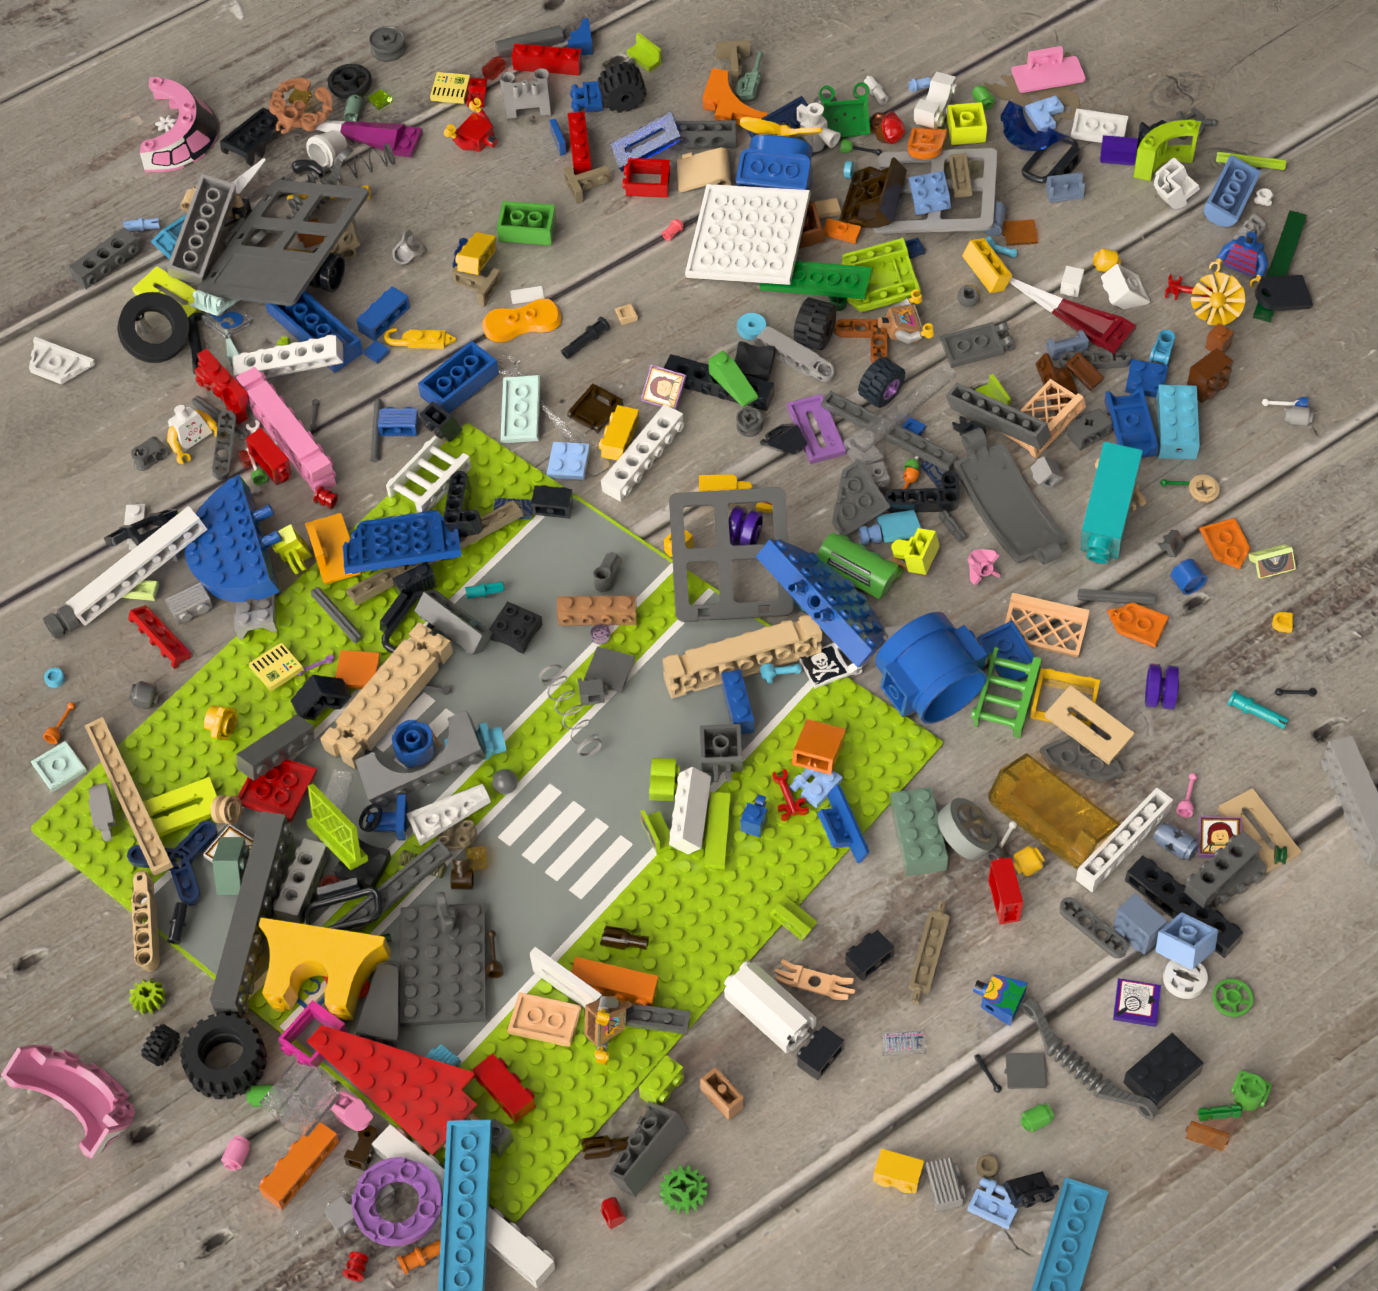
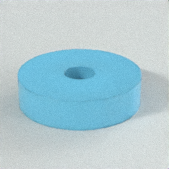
[737,313,766,340]

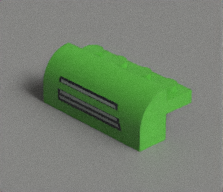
[817,532,903,599]

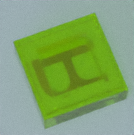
[368,89,392,110]

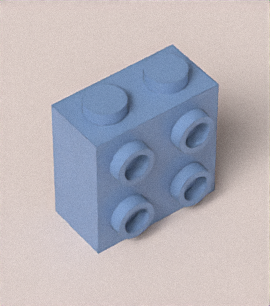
[909,171,951,215]

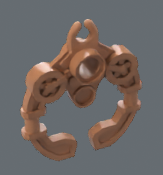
[269,78,334,134]

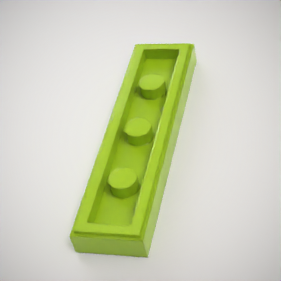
[704,792,731,869]

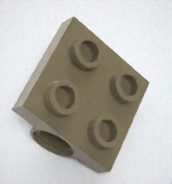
[324,218,361,260]

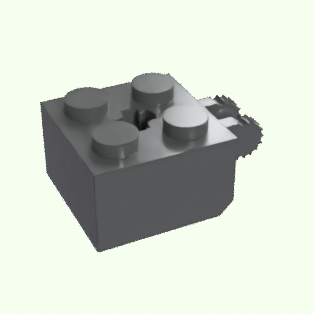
[700,724,742,782]

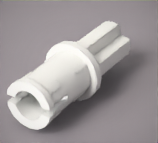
[864,76,889,105]

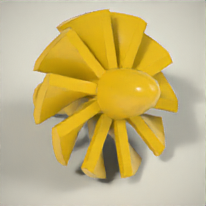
[1191,272,1245,325]

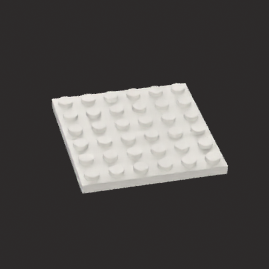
[685,184,811,285]

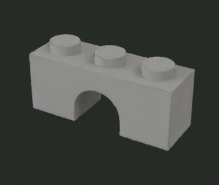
[323,1184,396,1237]

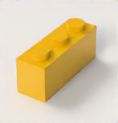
[456,232,496,275]
[962,238,1013,293]
[599,405,639,461]

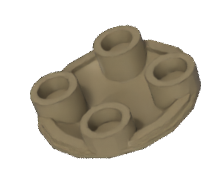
[437,820,477,851]

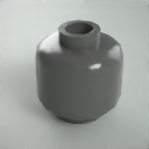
[129,681,160,709]

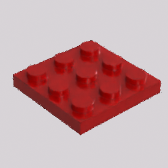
[237,759,318,823]

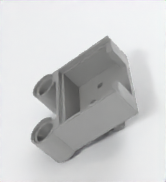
[500,68,551,121]

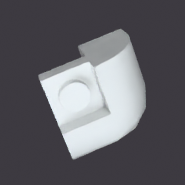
[1154,158,1200,209]

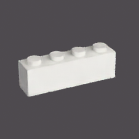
[669,767,711,854]

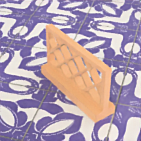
[1003,379,1086,459]
[1005,593,1090,657]

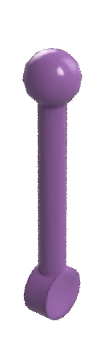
[298,655,334,676]

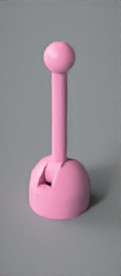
[1176,773,1197,818]

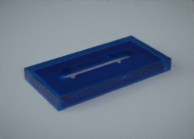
[610,111,683,172]

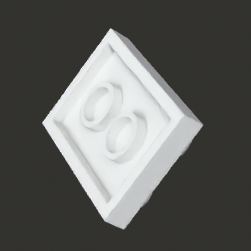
[1071,108,1128,143]

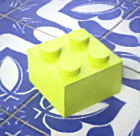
[946,102,987,145]

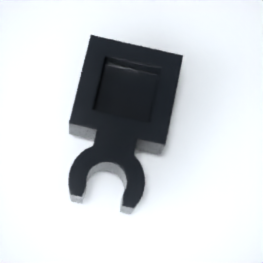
[952,416,986,436]

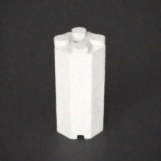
[724,960,817,1053]

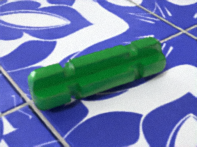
[1198,1104,1242,1121]

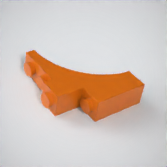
[703,68,768,126]

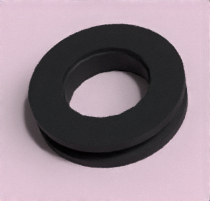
[117,292,189,363]

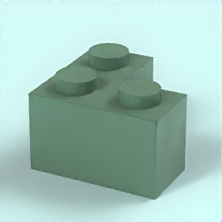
[212,837,249,895]

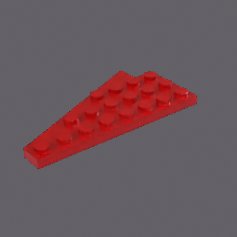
[307,1025,478,1156]

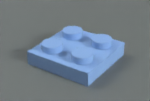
[547,442,591,480]

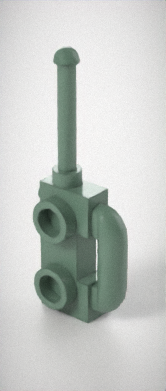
[735,51,763,101]

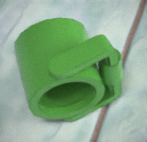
[1230,1071,1272,1111]

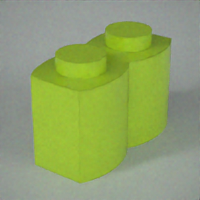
[649,758,680,801]

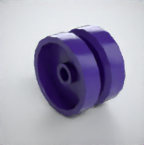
[729,505,763,546]
[1145,663,1179,710]

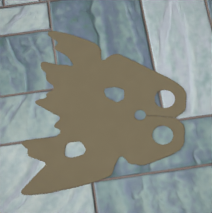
[983,52,1080,123]

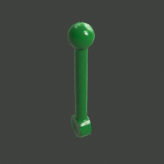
[1160,479,1190,486]

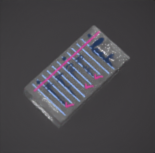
[881,1031,926,1056]

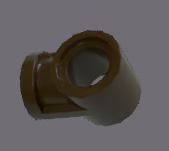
[450,858,474,890]

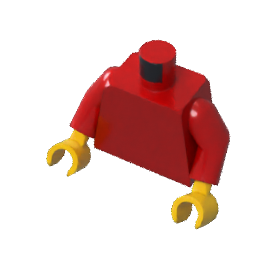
[444,98,498,152]

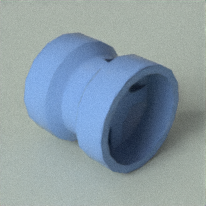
[859,524,882,546]

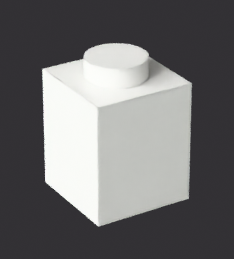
[1060,266,1084,297]

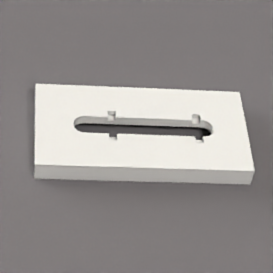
[530,947,602,1009]

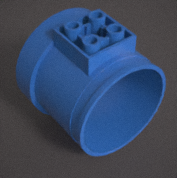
[875,612,987,724]

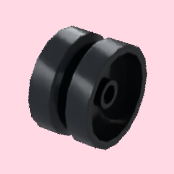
[308,248,345,292]

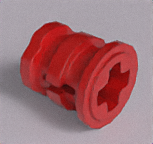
[313,486,338,509]
[342,1251,369,1281]

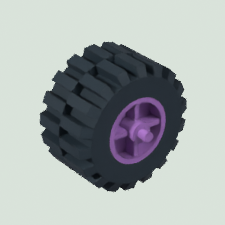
[858,357,906,408]

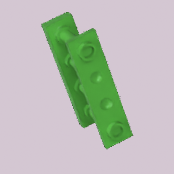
[971,647,1042,738]

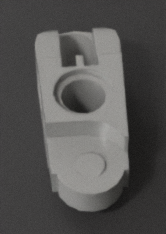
[88,782,117,842]

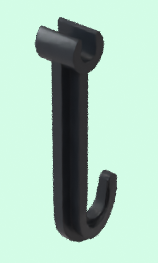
[188,313,213,375]

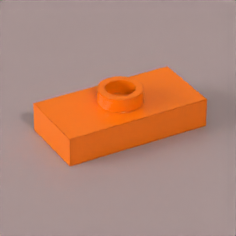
[823,218,861,244]

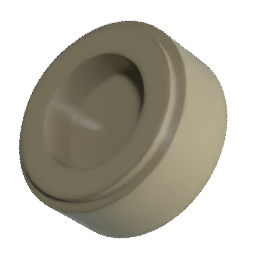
[976,1155,999,1179]

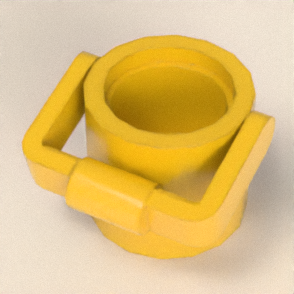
[204,705,238,740]

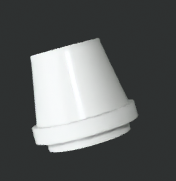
[307,130,347,169]

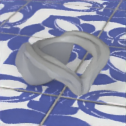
[392,229,426,264]

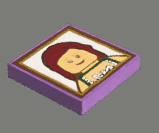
[641,365,687,410]
[1199,816,1242,858]

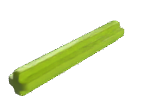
[1216,152,1287,170]

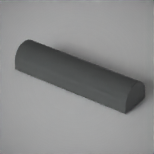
[495,25,564,58]

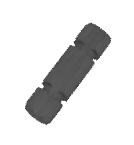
[939,510,967,542]

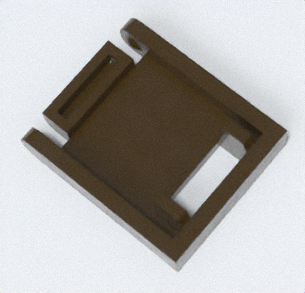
[567,383,623,433]

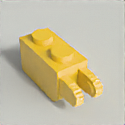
[699,474,752,505]

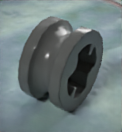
[288,195,303,211]

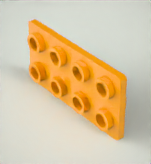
[305,513,361,584]

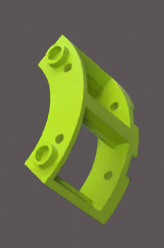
[1133,119,1202,181]

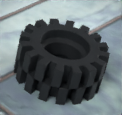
[141,1024,180,1066]

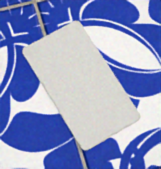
[510,286,544,304]

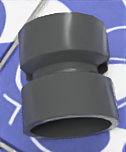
[43,604,80,639]

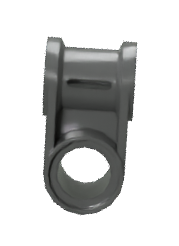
[131,437,169,471]

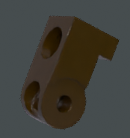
[344,1125,378,1171]

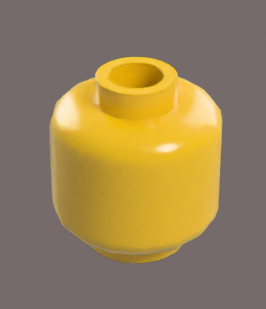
[1093,248,1121,273]
[1013,846,1045,877]

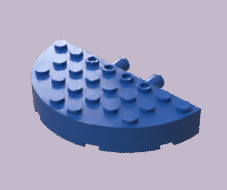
[185,474,282,602]
[756,539,884,668]

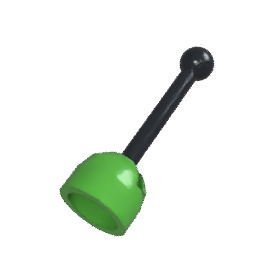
[840,139,882,156]

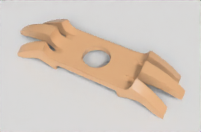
[774,959,855,1000]

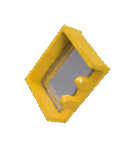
[1030,668,1100,727]

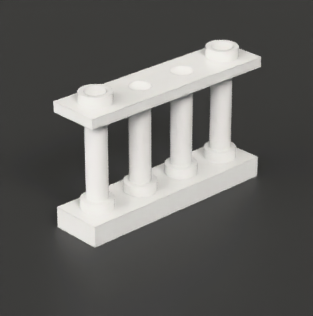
[386,435,471,513]

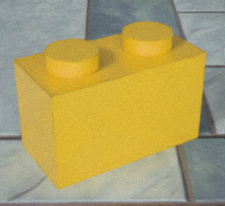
[873,1148,924,1193]

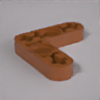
[834,319,887,363]

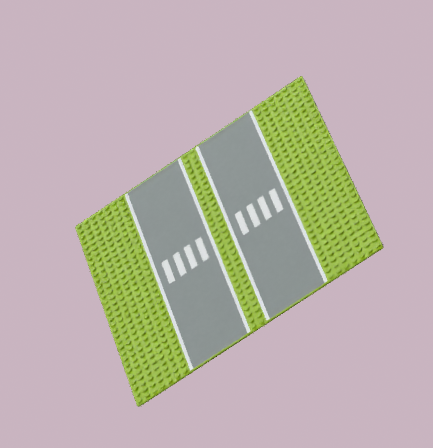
[30,423,943,1223]

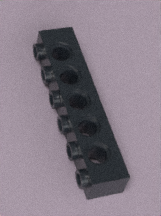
[664,354,774,411]
[1125,855,1243,959]

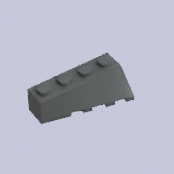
[609,1101,689,1197]

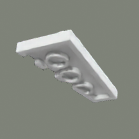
[406,784,490,846]

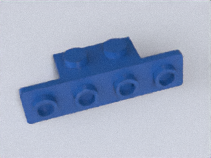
[818,785,870,863]

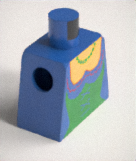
[973,974,1028,1026]

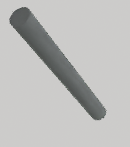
[371,399,382,462]

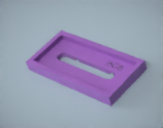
[787,394,846,464]

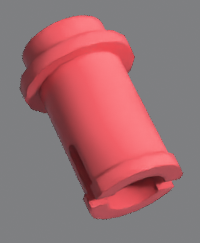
[662,219,684,241]

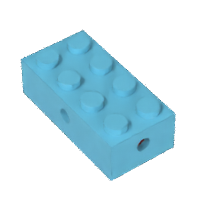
[1156,385,1200,459]

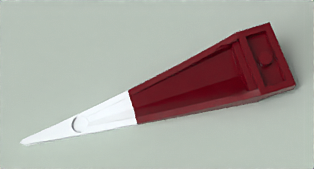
[1009,278,1136,355]

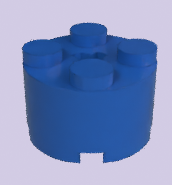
[392,720,435,768]

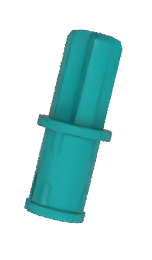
[465,582,504,599]

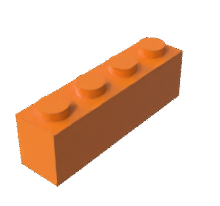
[571,957,658,1006]
[259,1119,340,1210]

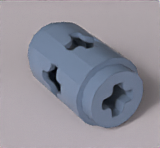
[1153,822,1200,861]

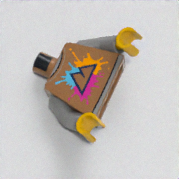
[878,289,934,344]
[585,995,633,1065]

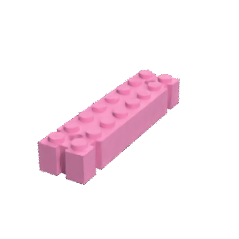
[236,367,336,493]

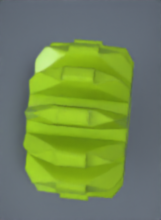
[129,978,166,1015]

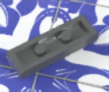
[625,1004,691,1035]

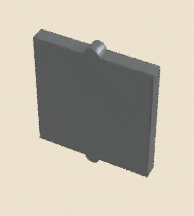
[1004,1053,1047,1089]

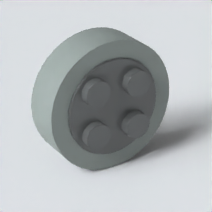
[938,798,997,860]

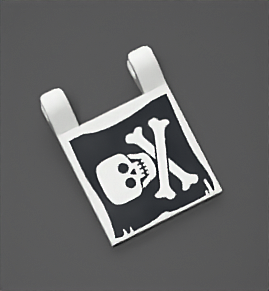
[799,643,863,689]

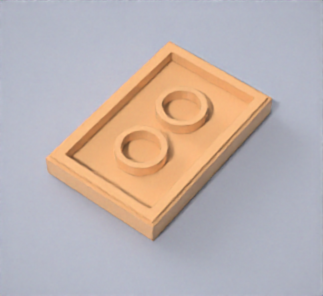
[507,992,582,1047]

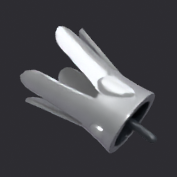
[135,313,151,335]

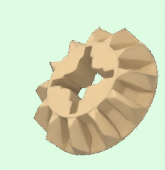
[1188,475,1219,504]

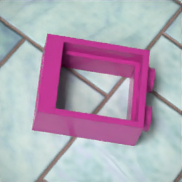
[278,1000,348,1071]

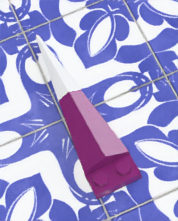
[316,120,423,157]

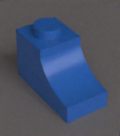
[568,18,593,55]

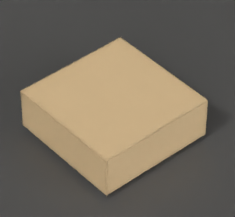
[615,303,638,325]

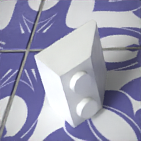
[1101,264,1151,309]

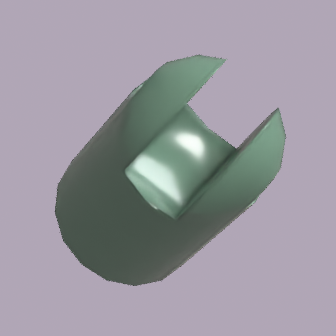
[344,94,363,122]

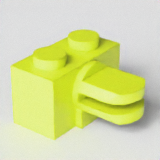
[272,524,312,574]
[891,528,940,575]

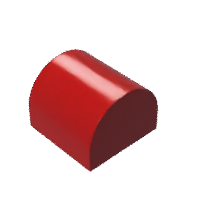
[600,1197,626,1229]

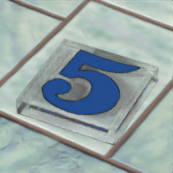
[202,304,254,339]

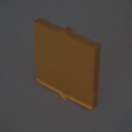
[1003,219,1038,246]
[1185,1121,1229,1151]

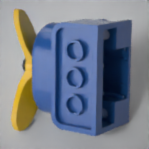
[736,117,823,202]

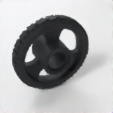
[328,63,372,99]

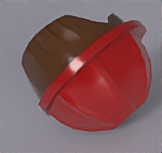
[875,111,905,144]

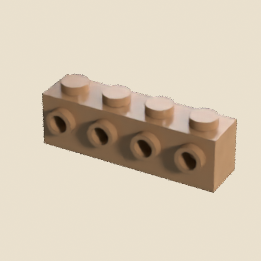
[557,596,637,626]

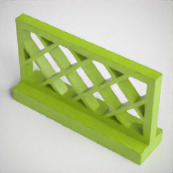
[306,784,368,870]

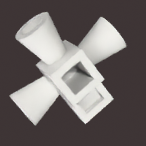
[797,103,840,152]

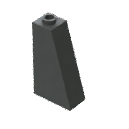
[355,963,401,1049]

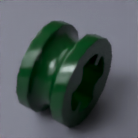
[1274,845,1287,865]

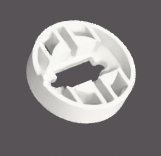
[1163,960,1208,999]

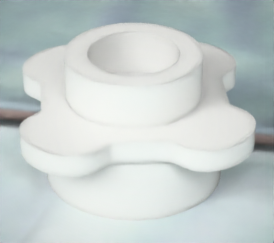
[1254,188,1274,206]

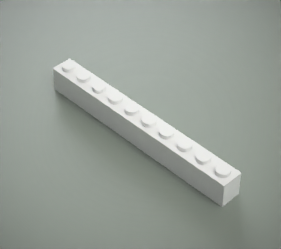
[372,1125,555,1289]

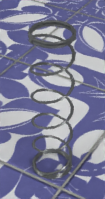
[307,143,396,184]

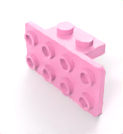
[1011,46,1085,93]

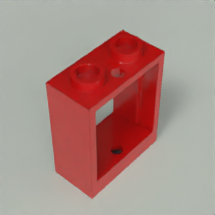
[622,158,670,198]
[246,427,292,485]
[988,857,1023,925]

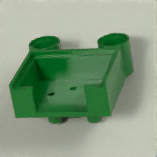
[818,82,870,138]

